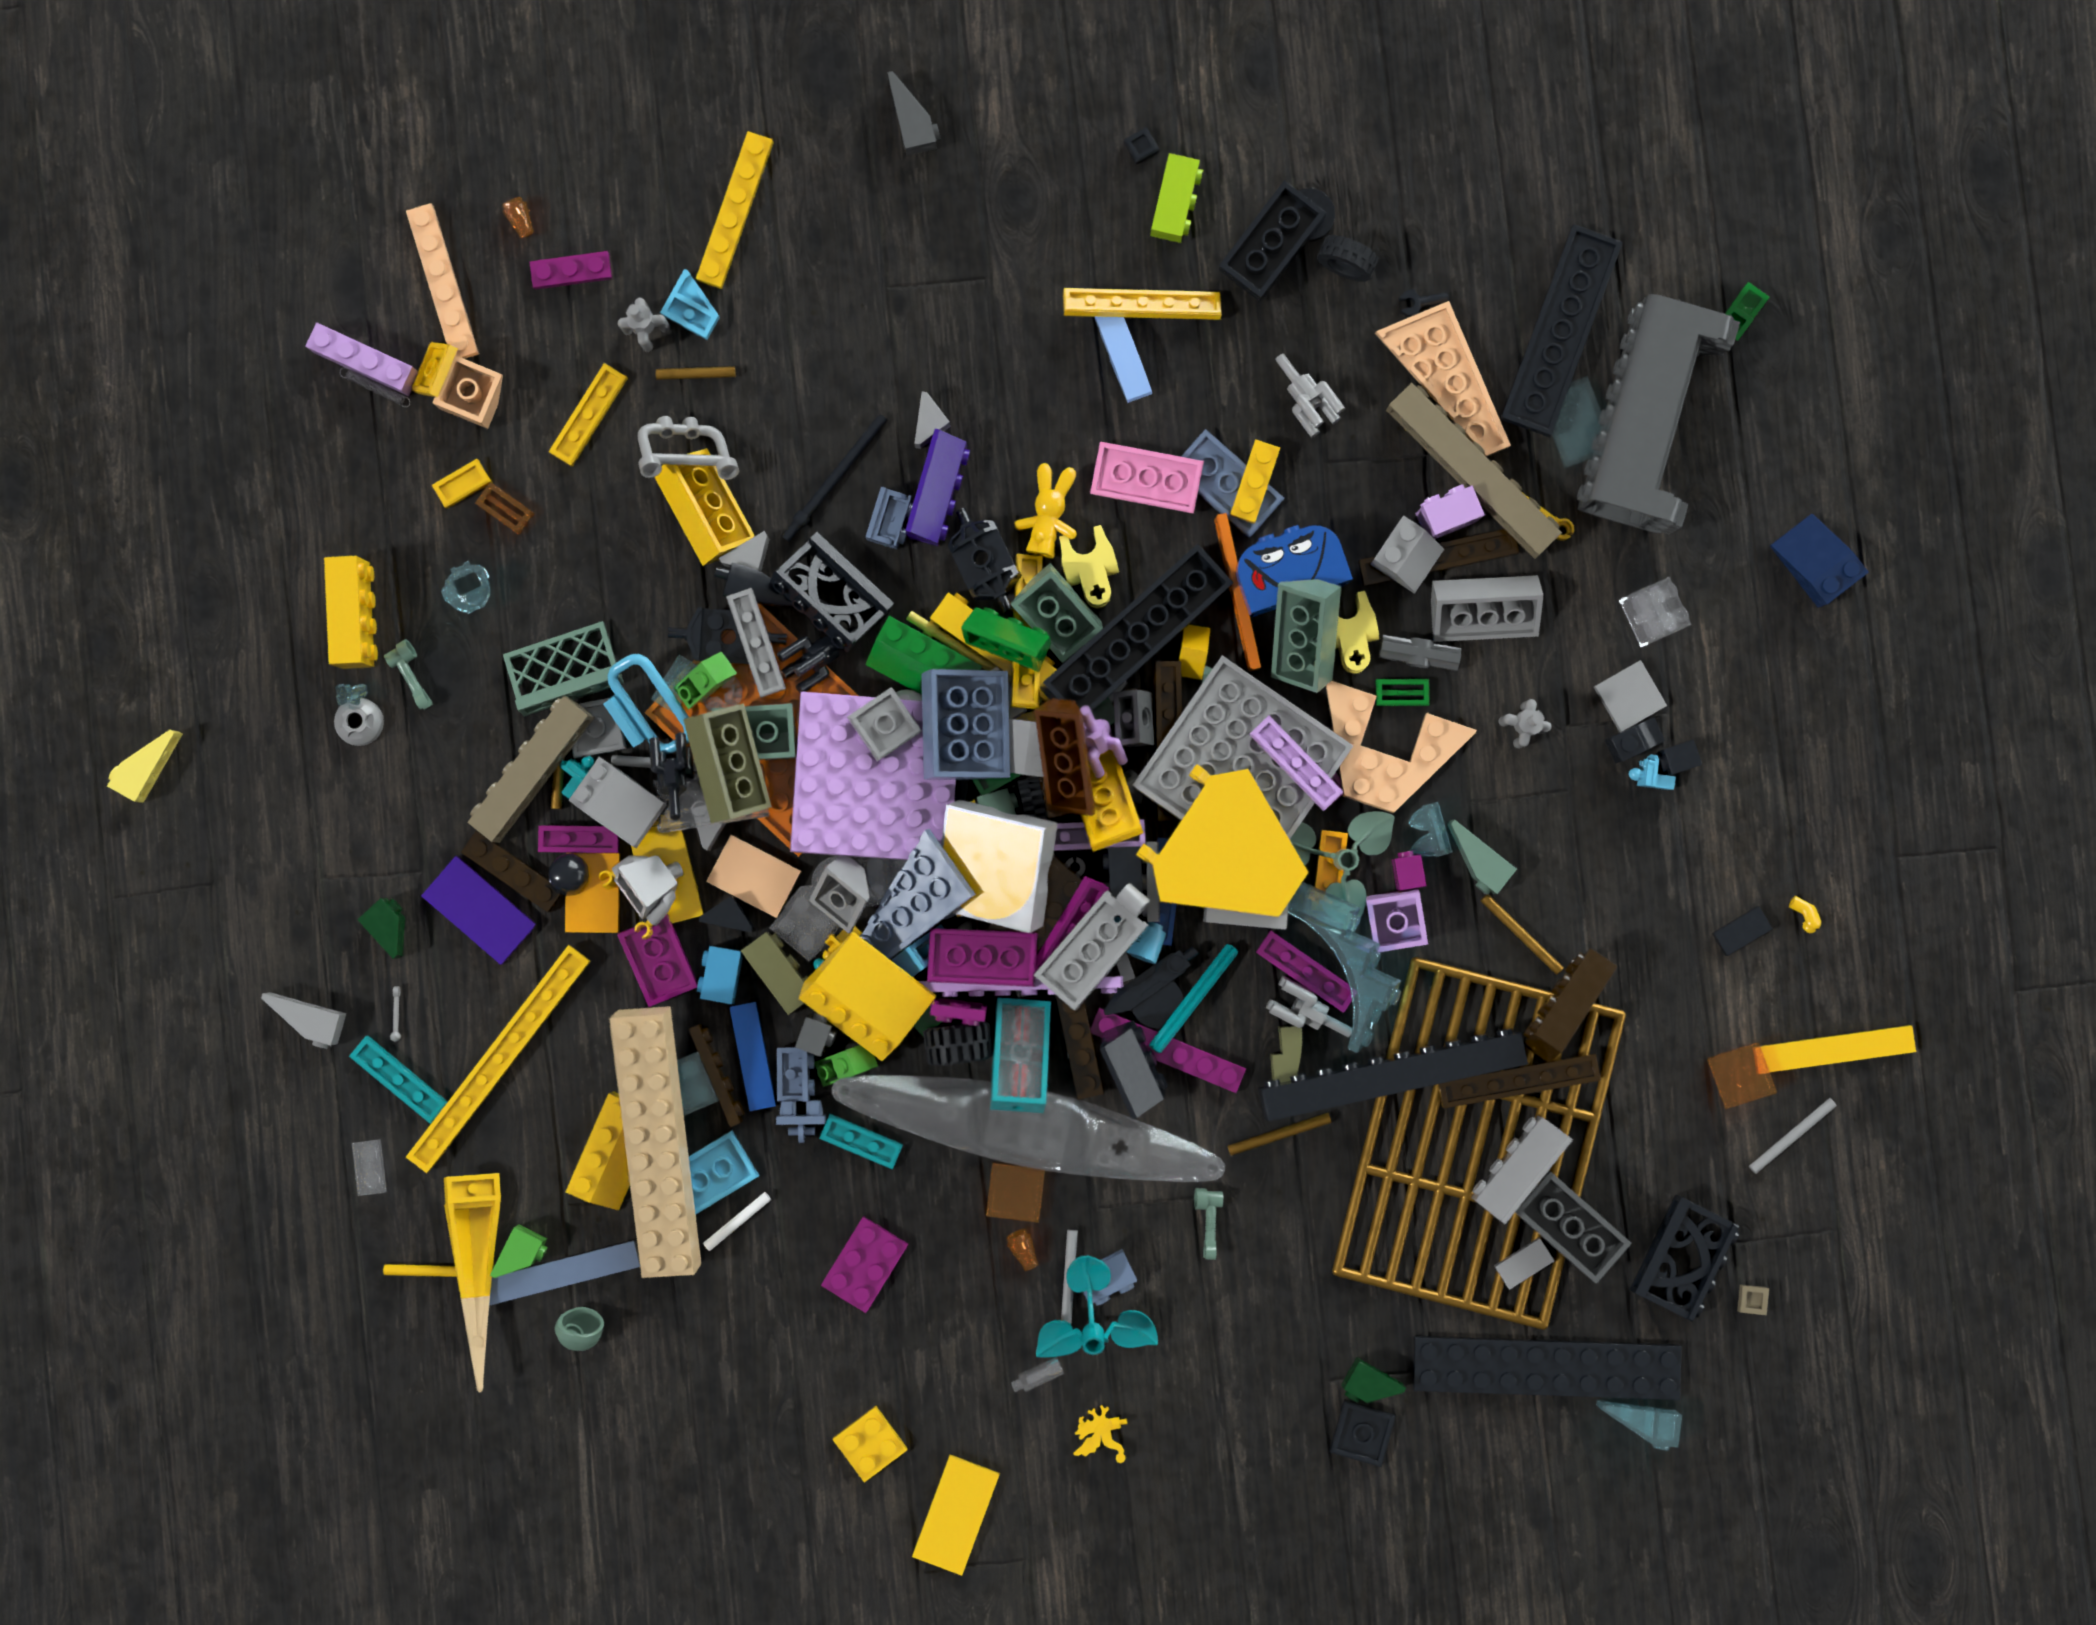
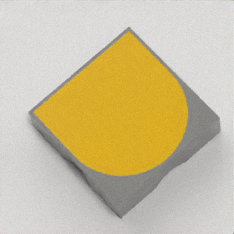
[941,800,1057,933]

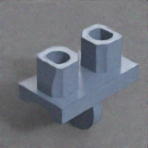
[776,1100,827,1143]

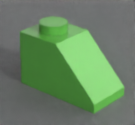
[490,1224,548,1278]

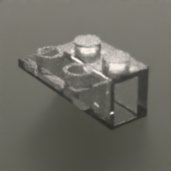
[1619,577,1691,647]

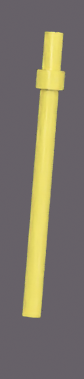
[906,611,1043,704]

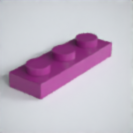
[529,251,612,290]
[538,826,619,853]

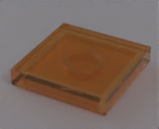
[1707,1041,1777,1109]
[986,1163,1045,1223]

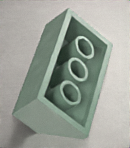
[1271,579,1341,693]

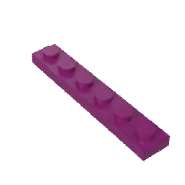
[1091,1008,1246,1093]

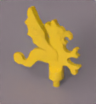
[1073,1405,1127,1463]

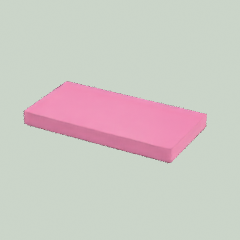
[1090,442,1204,514]

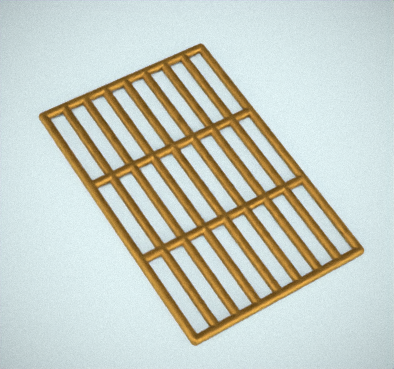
[1332,957,1626,1330]

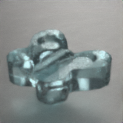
[335,684,368,705]

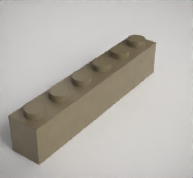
[467,696,595,842]

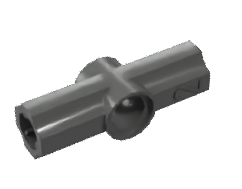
[1378,635,1461,671]

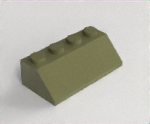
[683,703,772,824]

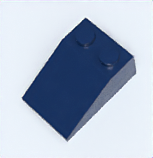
[1770,513,1869,608]

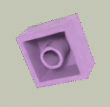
[1416,484,1484,539]
[1366,888,1428,953]

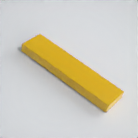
[549,363,628,467]

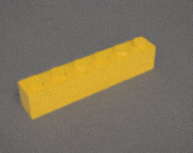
[930,593,1057,702]

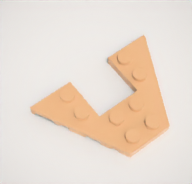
[1326,681,1477,813]

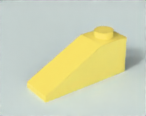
[107,730,183,803]

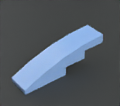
[1094,317,1152,403]

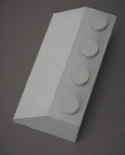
[1431,575,1543,642]
[1471,1115,1572,1224]

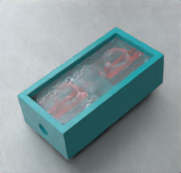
[990,998,1051,1113]

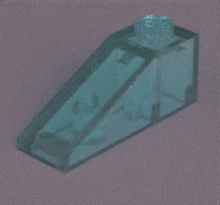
[1596,1400,1682,1450]

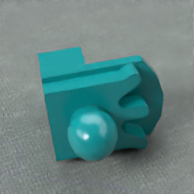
[559,756,594,799]

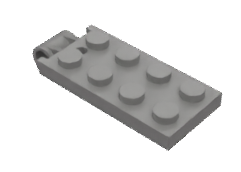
[1034,883,1150,1011]

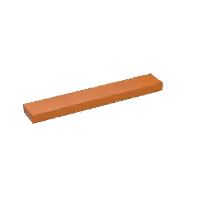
[1214,513,1261,672]

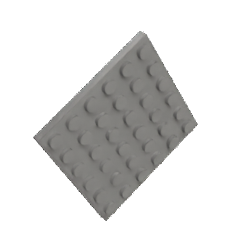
[1132,656,1353,840]

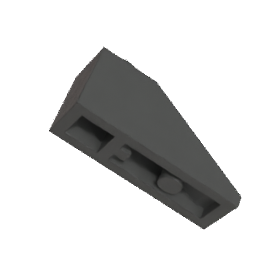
[888,71,940,156]

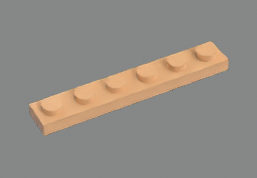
[406,203,479,359]

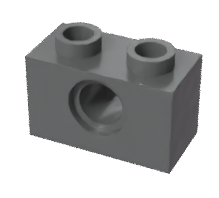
[1113,690,1154,748]

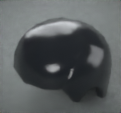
[548,853,589,896]

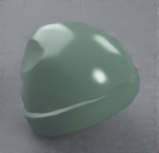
[555,1307,604,1351]

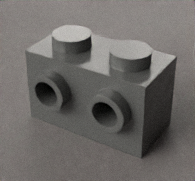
[795,1012,838,1056]

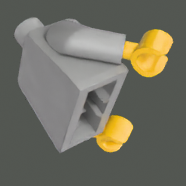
[599,855,683,939]

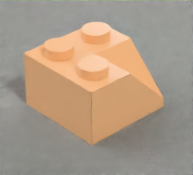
[433,355,503,429]

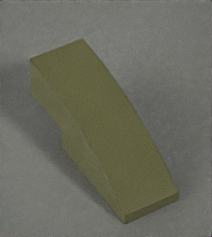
[1270,1025,1302,1083]

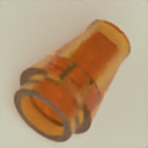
[502,197,535,239]
[1006,1229,1039,1271]

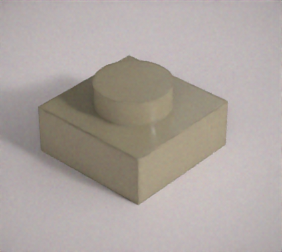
[1737,1284,1769,1315]

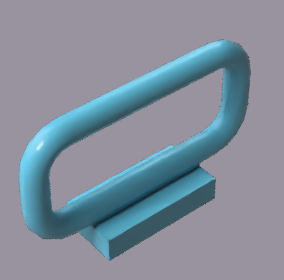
[603,654,689,754]

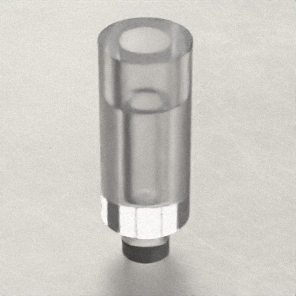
[1011,1356,1065,1392]

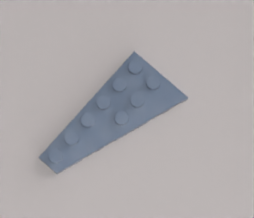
[860,829,976,959]

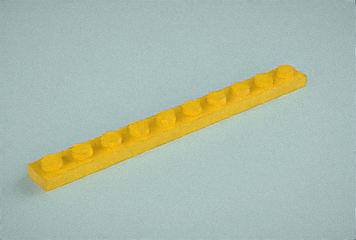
[406,945,591,1173]

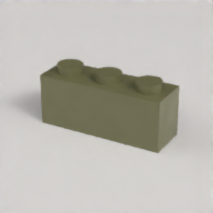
[741,932,808,1015]

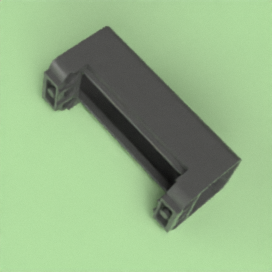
[1577,294,1740,535]

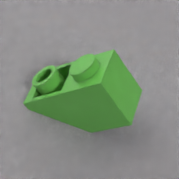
[673,651,737,709]
[815,1045,878,1087]

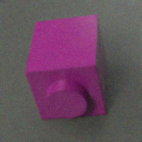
[1391,851,1426,891]

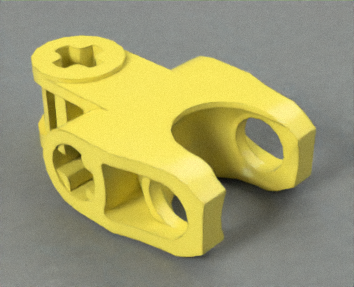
[1059,525,1119,609]
[1336,591,1379,674]

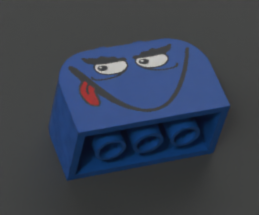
[1236,525,1353,618]

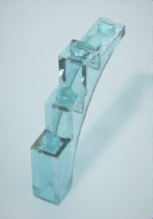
[1288,882,1401,1053]

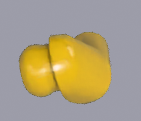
[1789,896,1821,933]

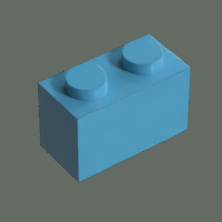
[697,946,743,1004]

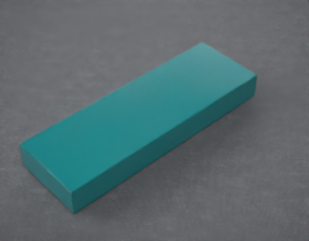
[819,1114,903,1170]

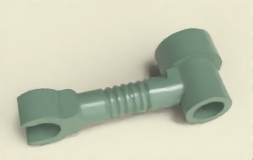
[384,639,433,710]
[1194,1188,1223,1260]

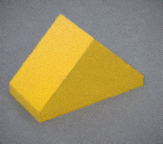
[1178,625,1210,680]

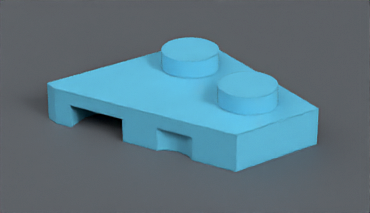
[660,269,720,340]

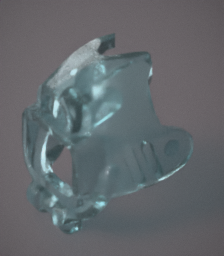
[441,561,491,614]

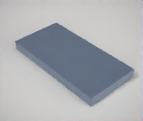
[1181,429,1284,538]

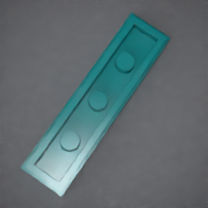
[349,1036,448,1124]

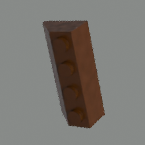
[1034,698,1095,816]

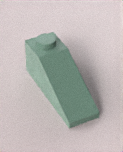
[1447,819,1517,895]

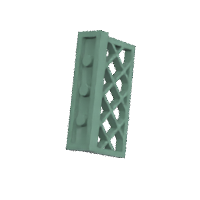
[503,621,624,716]

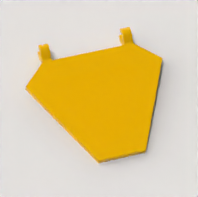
[1136,764,1308,917]

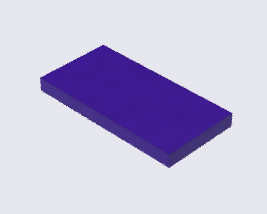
[421,856,537,965]

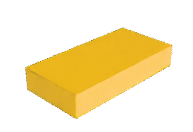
[432,459,492,509]

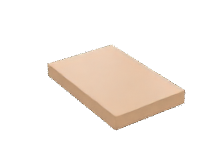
[706,835,802,918]

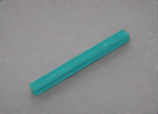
[1149,944,1238,1053]

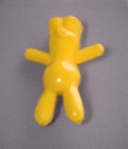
[1014,463,1077,559]

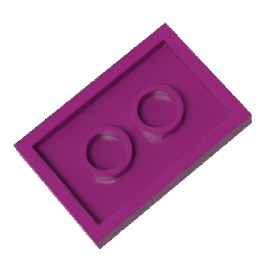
[617,913,698,1007]
[930,997,988,1025]
[821,1216,908,1313]

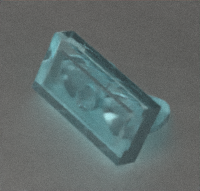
[1408,802,1452,857]

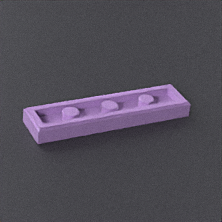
[1249,715,1343,811]

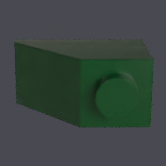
[357,898,405,959]
[1341,1357,1406,1403]

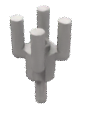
[618,298,670,352]
[1275,353,1345,438]
[1499,699,1552,748]
[1266,976,1353,1037]

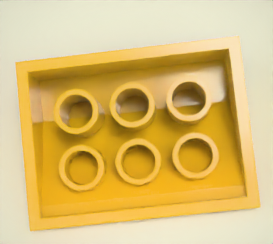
[798,932,936,1061]

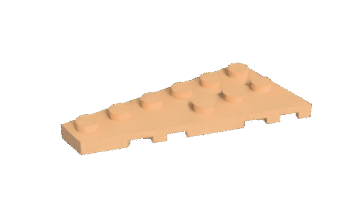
[1375,301,1511,457]

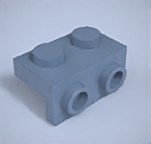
[777,1047,815,1102]

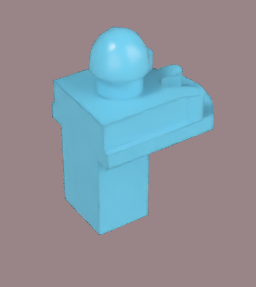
[1628,754,1676,790]

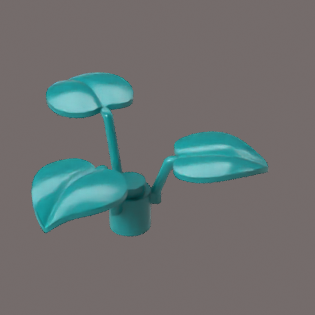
[1036,1256,1158,1357]

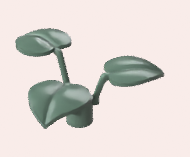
[1290,811,1395,928]

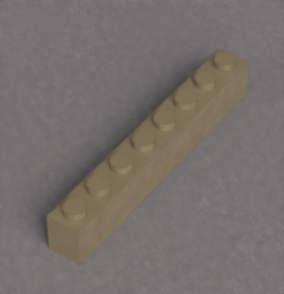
[1386,383,1562,559]

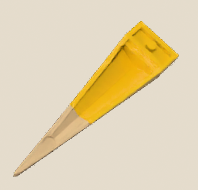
[444,1173,501,1393]

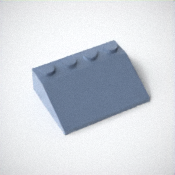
[921,669,1010,780]

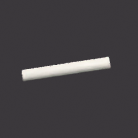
[703,1192,771,1251]

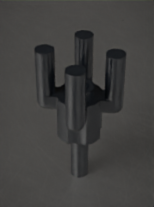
[777,626,857,693]
[649,733,694,820]

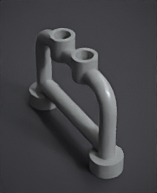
[637,416,739,480]

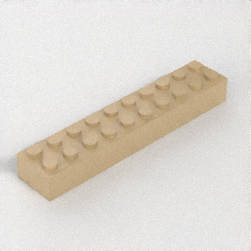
[610,1007,701,1278]

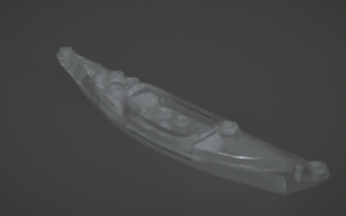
[832,1076,1225,1182]

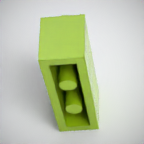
[1150,153,1203,243]

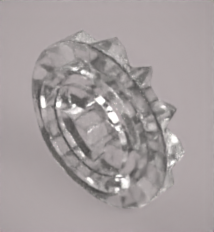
[702,676,742,712]

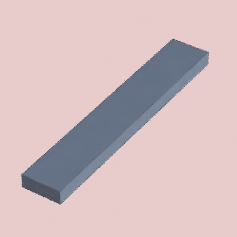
[489,1240,640,1306]

